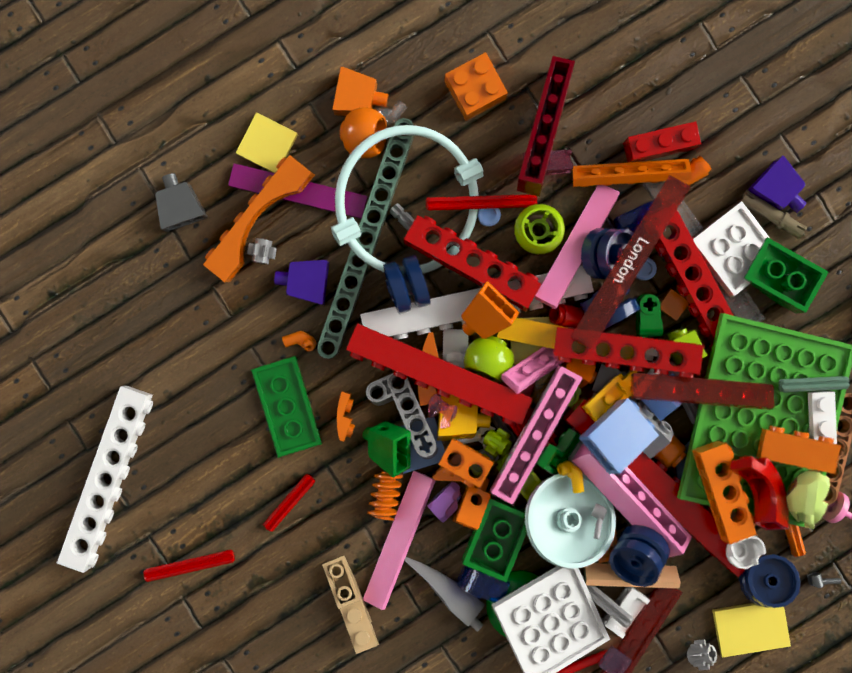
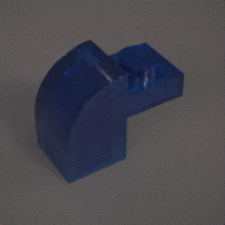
[457,565,510,603]

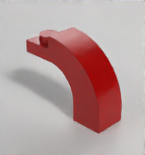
[730,456,789,530]

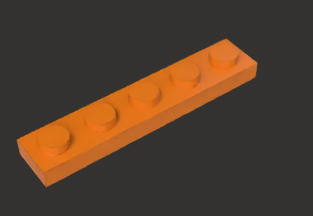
[572,159,692,187]

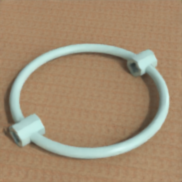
[331,125,484,274]

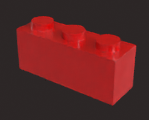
[623,121,702,162]

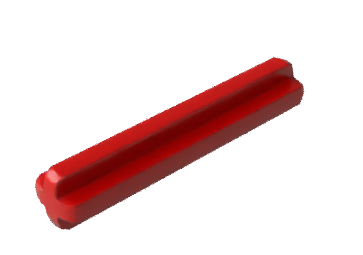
[263,474,315,532]

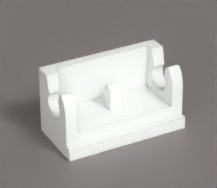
[602,587,650,638]

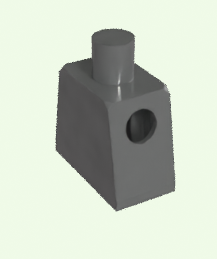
[155,173,208,232]

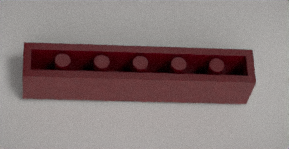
[517,56,575,197]

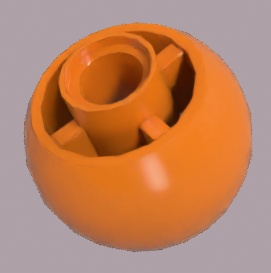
[340,107,387,159]

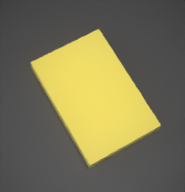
[713,603,791,658]

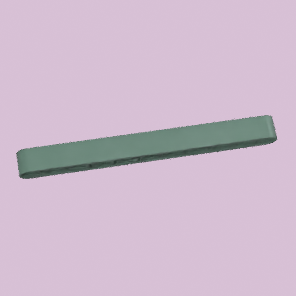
[317,118,414,359]

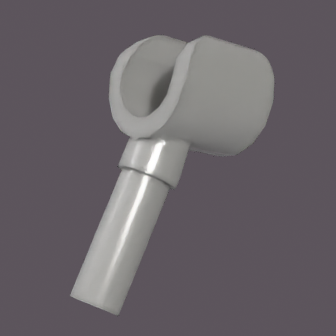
[591,504,607,539]

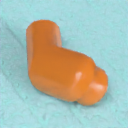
[282,331,316,352]

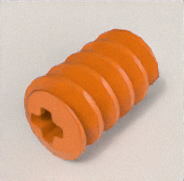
[367,470,403,521]

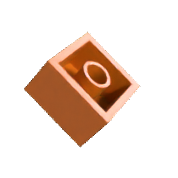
[444,52,508,121]

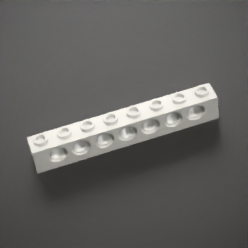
[57,386,153,573]

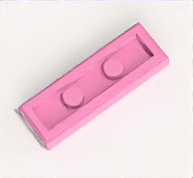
[501,347,564,394]

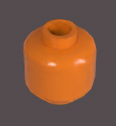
[654,435,687,468]

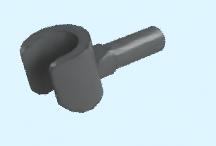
[807,572,841,588]

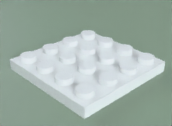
[491,566,610,673]

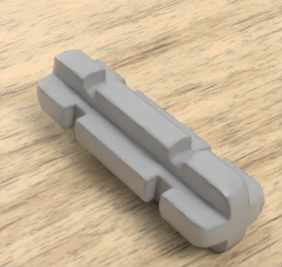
[390,203,414,231]

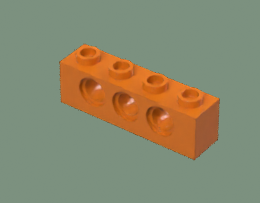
[692,441,757,544]

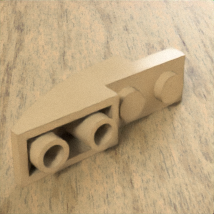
[322,556,379,654]

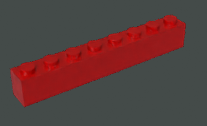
[346,323,533,427]

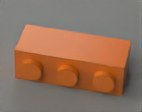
[756,426,841,474]

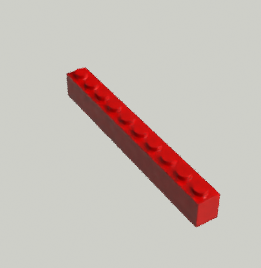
[562,398,745,577]

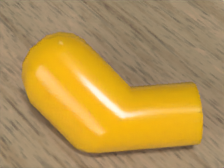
[557,461,584,493]

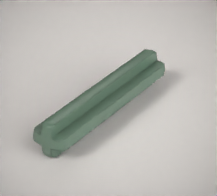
[778,376,849,392]

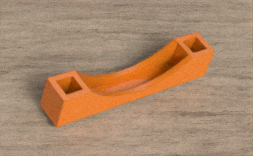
[203,155,315,282]

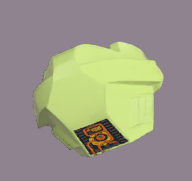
[786,469,830,529]

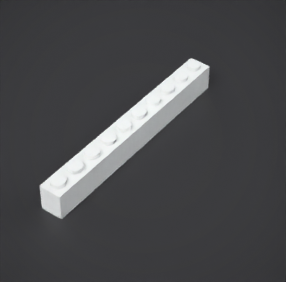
[360,266,594,340]

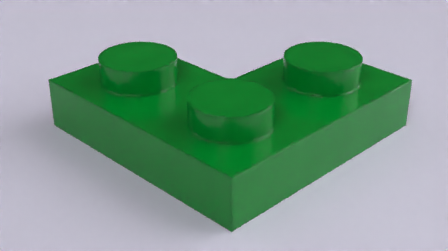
[536,428,581,474]

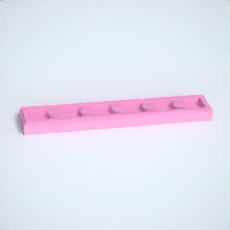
[535,185,620,309]
[363,471,435,610]

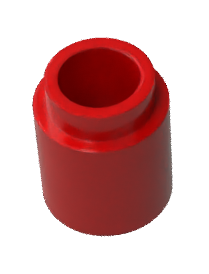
[549,304,585,329]

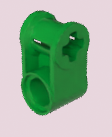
[635,294,663,338]

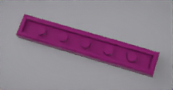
[228,163,368,219]

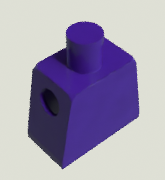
[748,156,807,213]
[274,260,329,306]

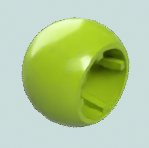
[514,204,565,255]
[464,336,514,384]

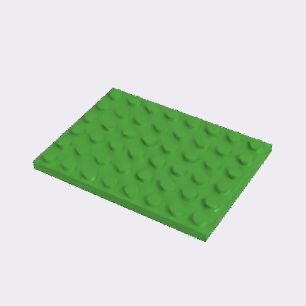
[677,313,852,529]

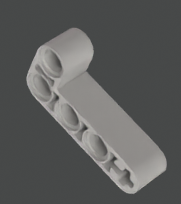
[366,373,438,459]

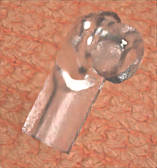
[375,100,407,124]

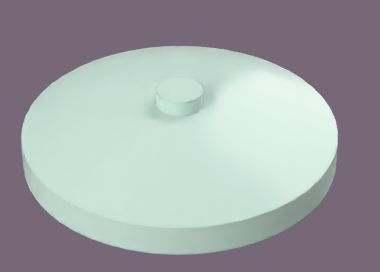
[525,474,616,568]

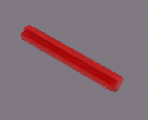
[143,550,235,582]

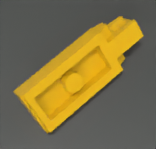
[582,371,641,422]

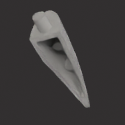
[404,557,485,632]

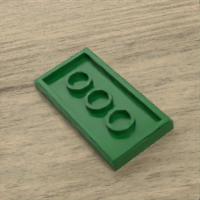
[251,356,323,458]

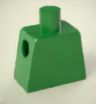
[362,421,411,478]

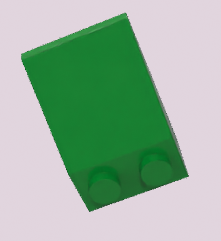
[743,237,829,314]

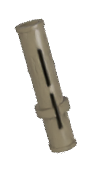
[739,190,807,239]

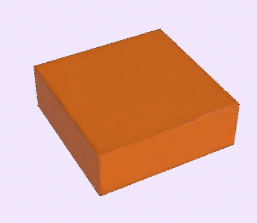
[660,289,689,321]

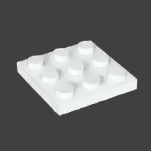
[693,201,769,298]

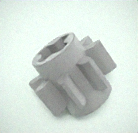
[247,238,277,264]
[687,639,717,671]

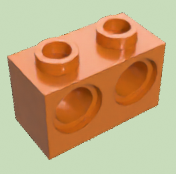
[438,438,494,488]

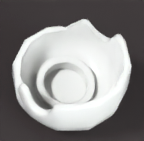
[726,535,766,569]

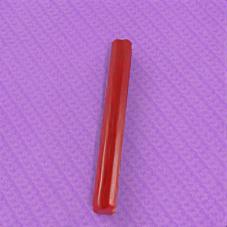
[425,194,537,210]

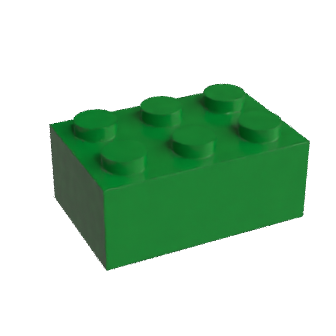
[462,496,527,582]

